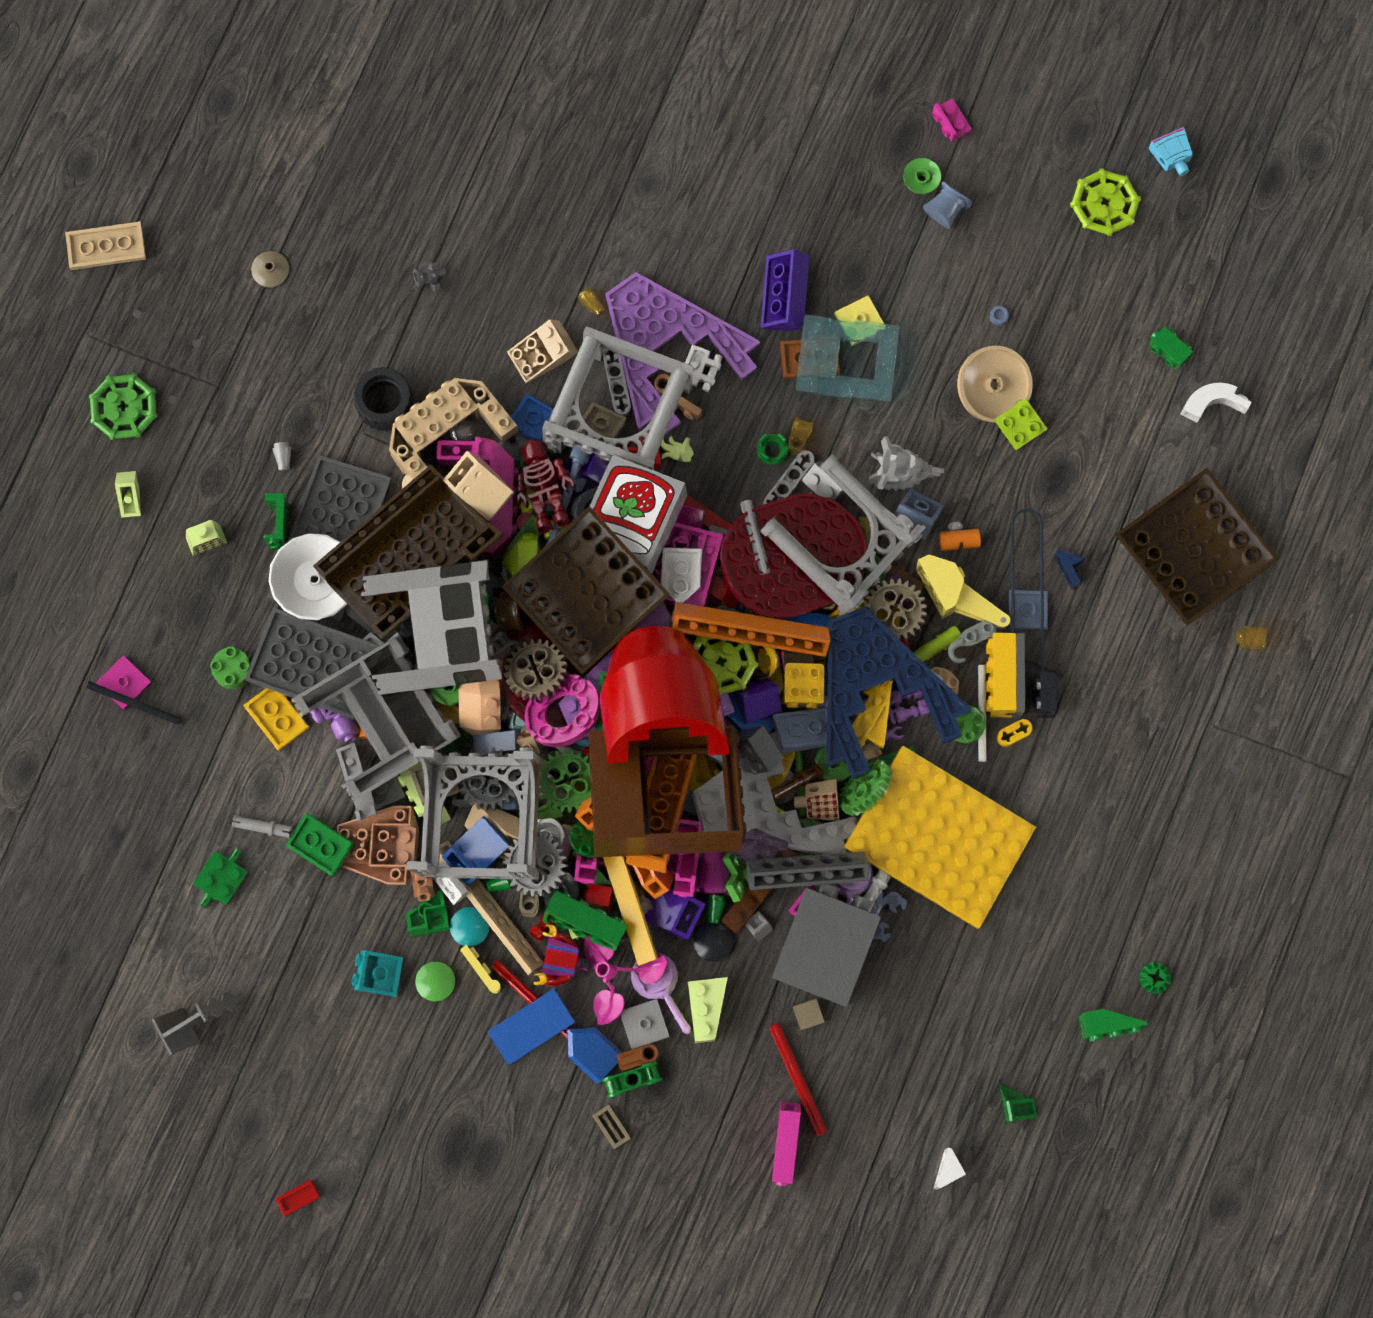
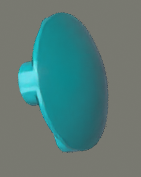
[450,907,490,947]

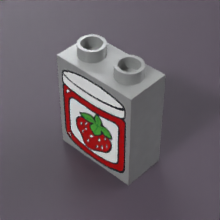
[590,455,687,574]

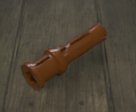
[771,763,823,801]

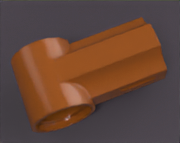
[616,1044,658,1071]

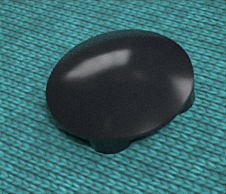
[694,923,733,962]

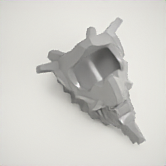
[869,436,944,491]

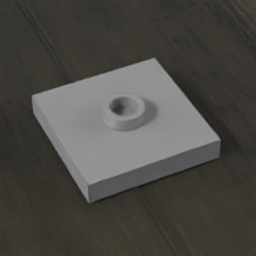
[620,999,670,1050]

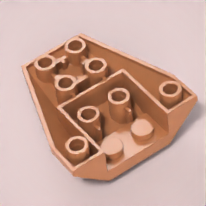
[337,806,419,885]

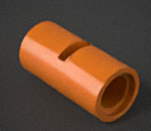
[940,529,981,551]

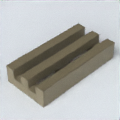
[592,1105,631,1150]

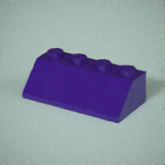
[760,249,809,331]

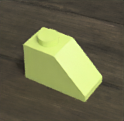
[115,471,141,518]

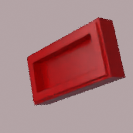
[275,1179,321,1217]

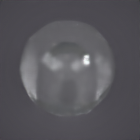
[450,419,477,441]

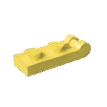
[460,945,501,994]

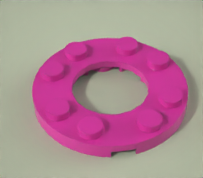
[525,674,601,747]

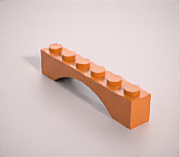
[575,797,675,899]

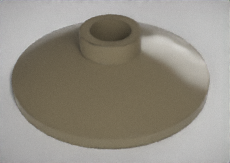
[251,251,289,288]

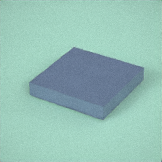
[1008,590,1048,630]

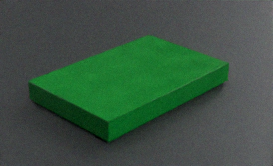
[285,812,355,877]

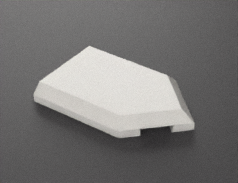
[661,548,702,603]

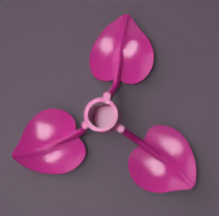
[584,936,668,1025]

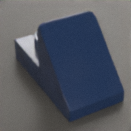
[1054,550,1085,590]

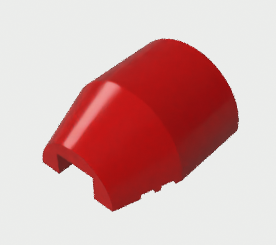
[599,626,729,764]

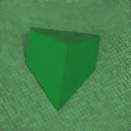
[999,1083,1037,1123]

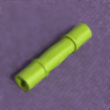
[913,625,961,662]

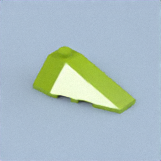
[501,533,541,576]

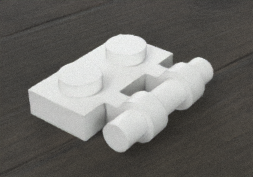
[685,345,723,392]

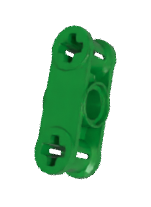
[602,1061,663,1099]

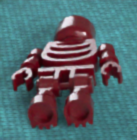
[515,439,576,535]

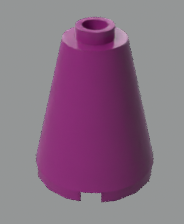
[694,852,730,895]

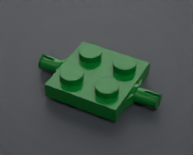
[193,848,248,909]

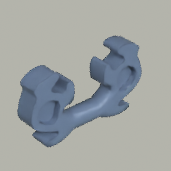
[873,891,907,943]

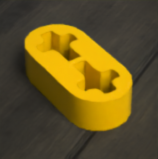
[997,719,1032,747]

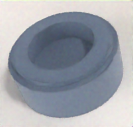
[989,306,1009,326]

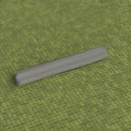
[741,500,770,575]

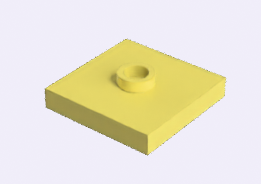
[834,296,886,346]

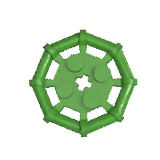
[89,373,158,441]

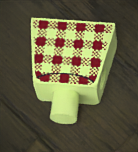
[186,520,227,556]

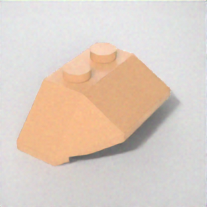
[459,669,501,736]

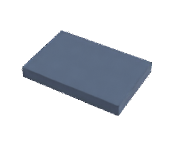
[771,707,827,752]

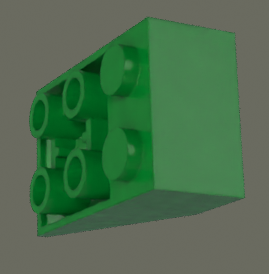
[1078,1009,1148,1042]

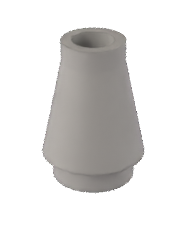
[273,442,291,471]

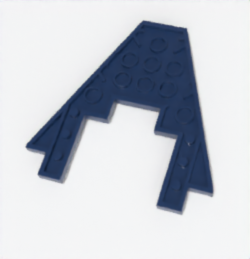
[826,607,971,779]

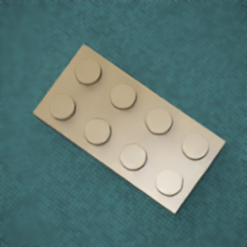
[65,221,146,270]

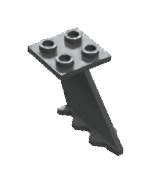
[152,993,245,1055]

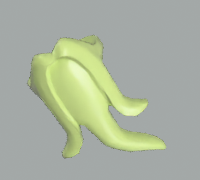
[660,436,694,462]

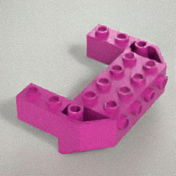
[437,437,519,560]

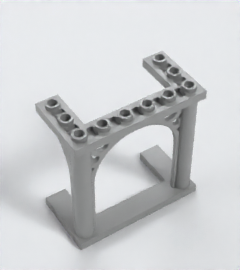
[543,326,694,470]
[407,746,545,880]

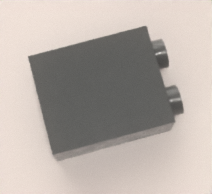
[772,884,881,1007]

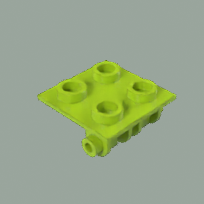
[994,398,1047,450]

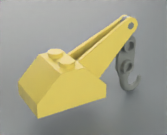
[915,555,1010,663]

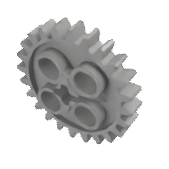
[503,832,568,897]

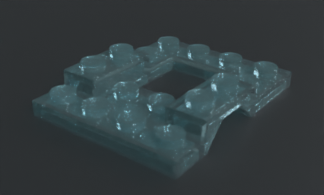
[795,315,900,402]

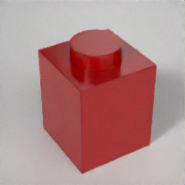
[583,884,615,912]

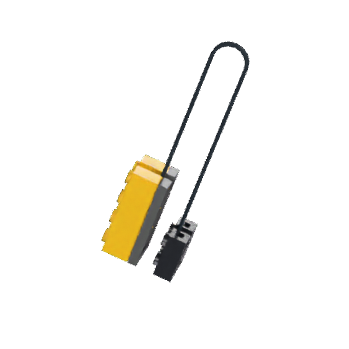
[986,508,1057,718]

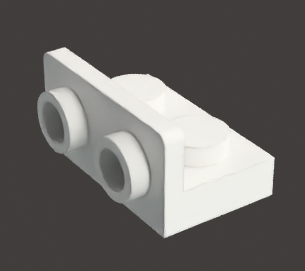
[432,860,468,905]

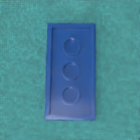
[487,988,576,1065]

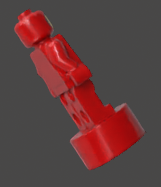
[529,915,555,942]

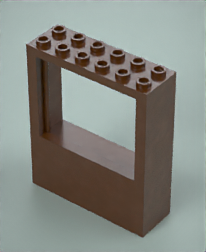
[589,725,746,857]

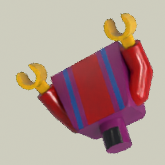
[534,924,590,986]

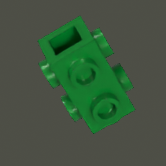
[1149,326,1193,370]

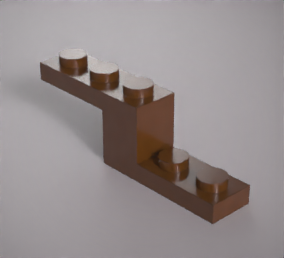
[721,847,801,934]

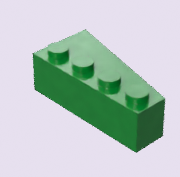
[542,891,628,951]

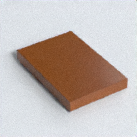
[780,337,840,380]

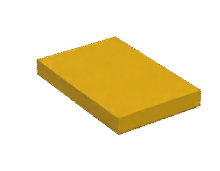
[243,688,310,751]

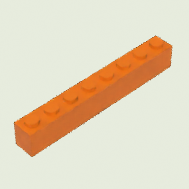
[671,602,830,657]

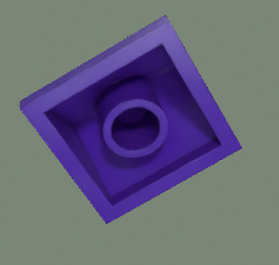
[732,678,782,724]

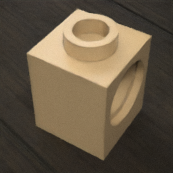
[516,726,545,754]

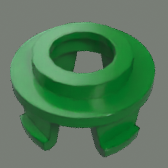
[757,433,789,465]

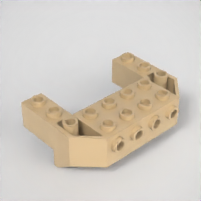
[389,378,518,481]

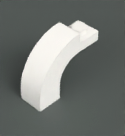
[1180,383,1251,423]

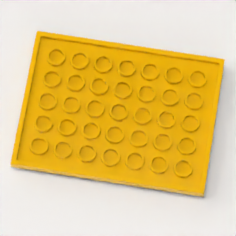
[843,746,1036,929]

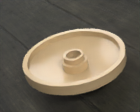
[957,346,1032,423]

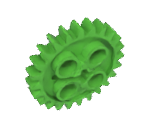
[539,749,591,814]
[838,759,893,817]

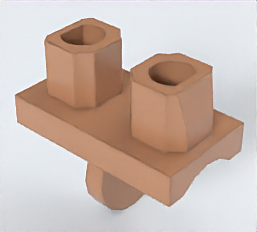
[411,872,434,901]

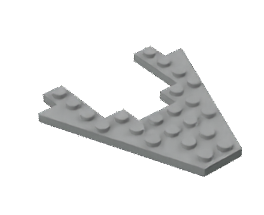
[691,732,857,855]

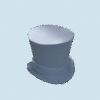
[923,181,972,229]

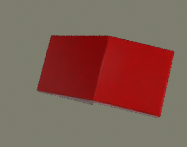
[708,574,739,609]

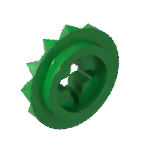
[1139,962,1171,994]

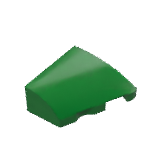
[406,890,450,938]

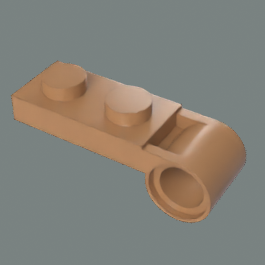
[655,374,702,421]

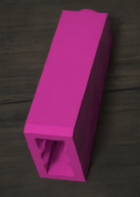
[772,1101,801,1186]

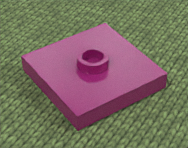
[96,655,152,710]

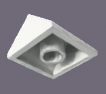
[933,1148,966,1190]

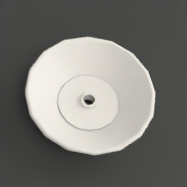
[269,533,347,620]

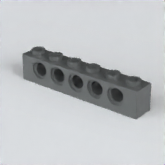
[746,851,869,890]

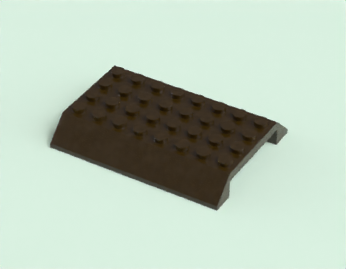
[313,464,503,639]

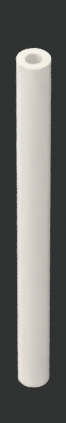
[978,665,986,762]

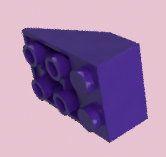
[644,888,705,942]

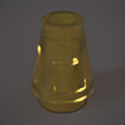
[577,287,604,316]

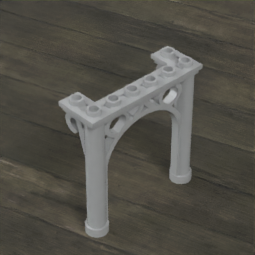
[760,453,926,615]

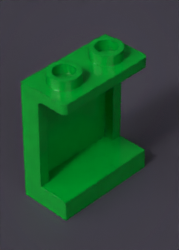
[263,493,289,551]

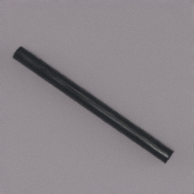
[86,681,181,725]

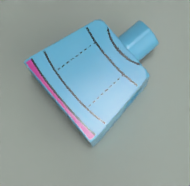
[1149,127,1192,176]

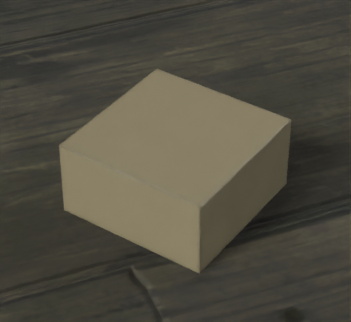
[793,999,825,1031]

